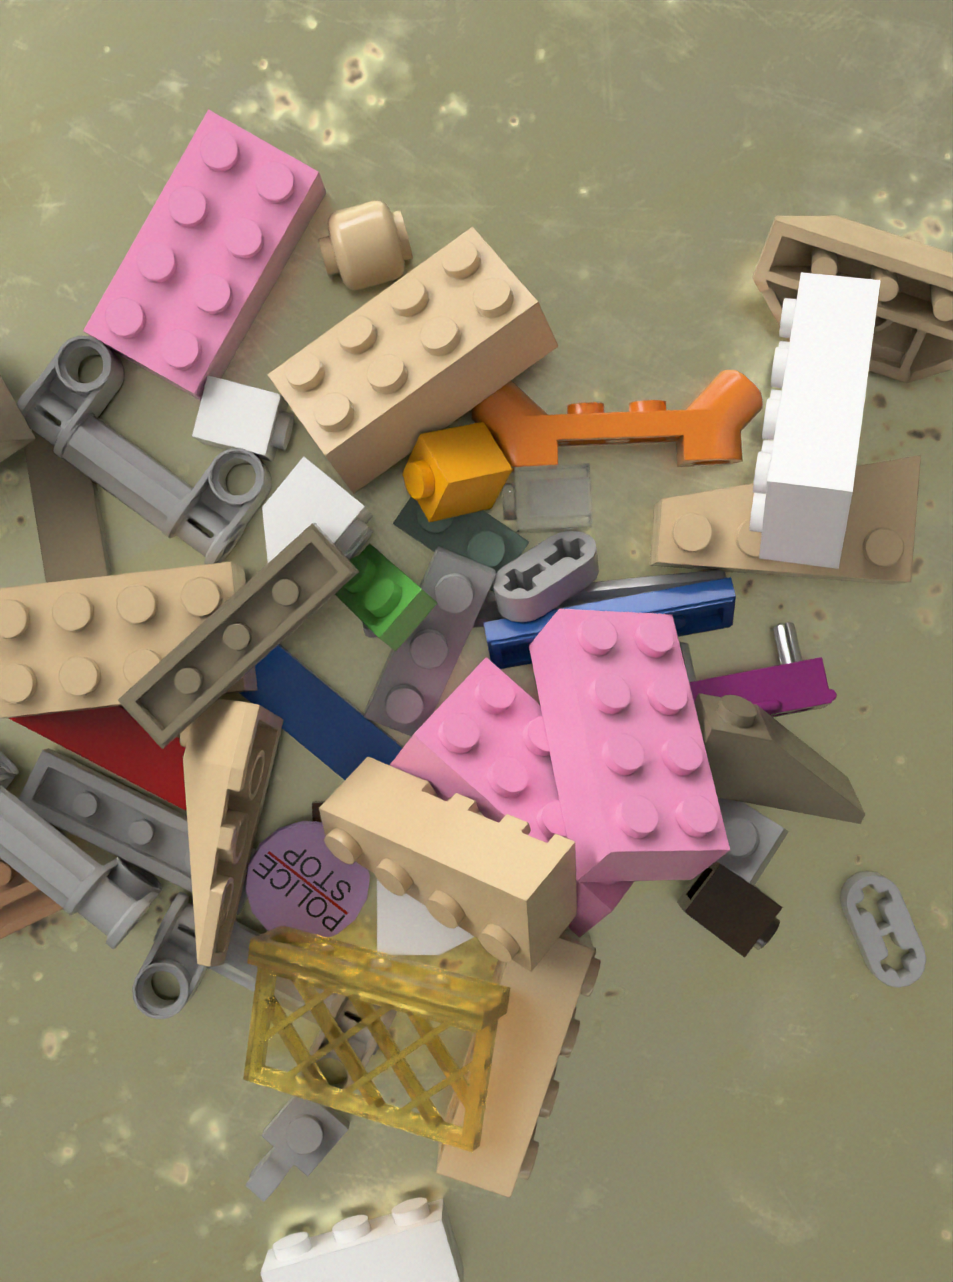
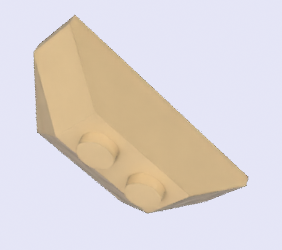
[752,215,953,383]

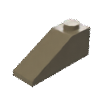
[694,693,865,824]

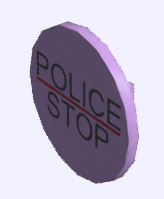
[245,821,370,942]

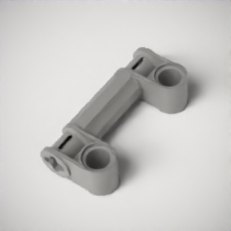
[16,336,272,564]
[0,752,163,949]
[132,891,399,1107]

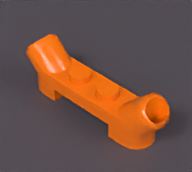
[472,370,763,473]

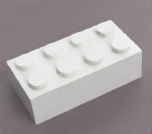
[749,272,880,569]

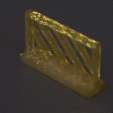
[243,925,511,1152]

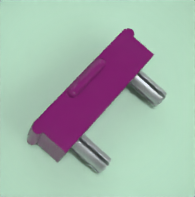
[680,622,837,718]

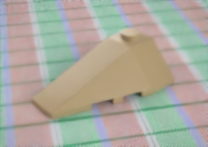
[180,699,284,967]

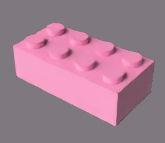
[83,109,326,401]
[529,609,730,882]
[390,657,635,938]

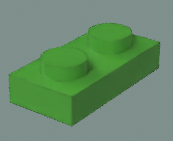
[335,543,438,652]

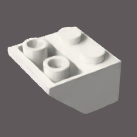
[262,457,373,563]

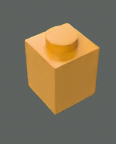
[402,422,513,522]

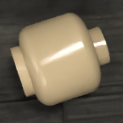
[318,200,413,290]

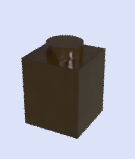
[677,861,783,958]

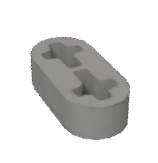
[493,531,599,622]
[840,871,926,988]

